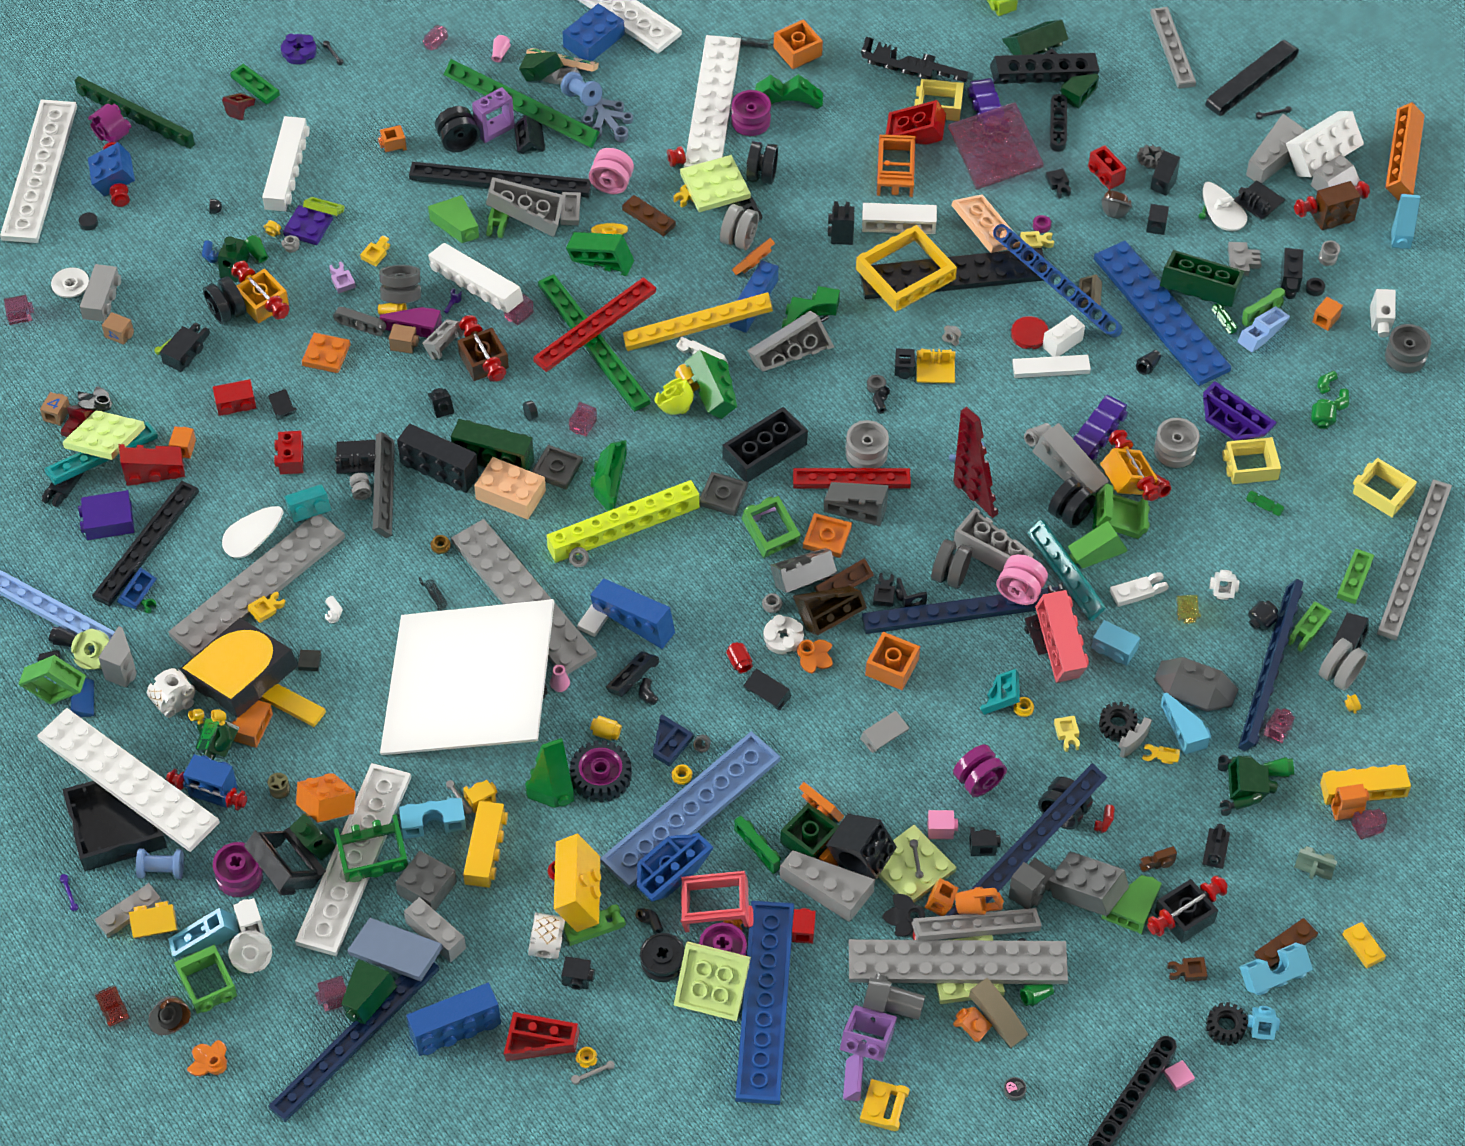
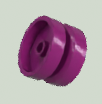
[731,90,771,136]
[953,744,1007,797]
[212,842,263,897]
[699,922,747,956]

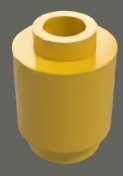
[675,364,699,392]
[590,715,622,741]

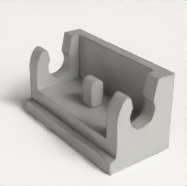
[422,319,464,360]
[860,711,909,753]

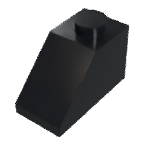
[1150,151,1180,196]

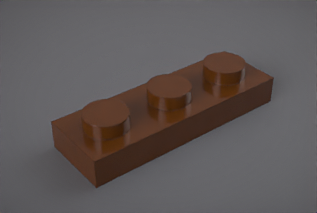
[622,195,676,237]
[814,558,874,592]
[1254,918,1318,970]

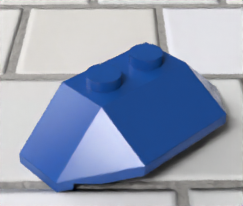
[637,833,713,902]

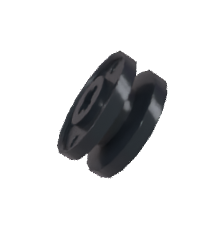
[640,933,685,982]

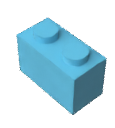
[1091,620,1140,666]

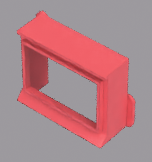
[681,871,753,933]

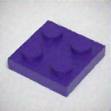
[283,205,333,245]

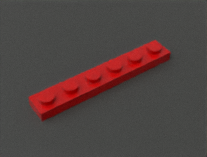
[793,468,911,489]

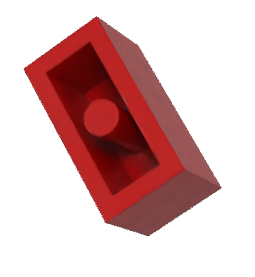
[213,379,256,416]

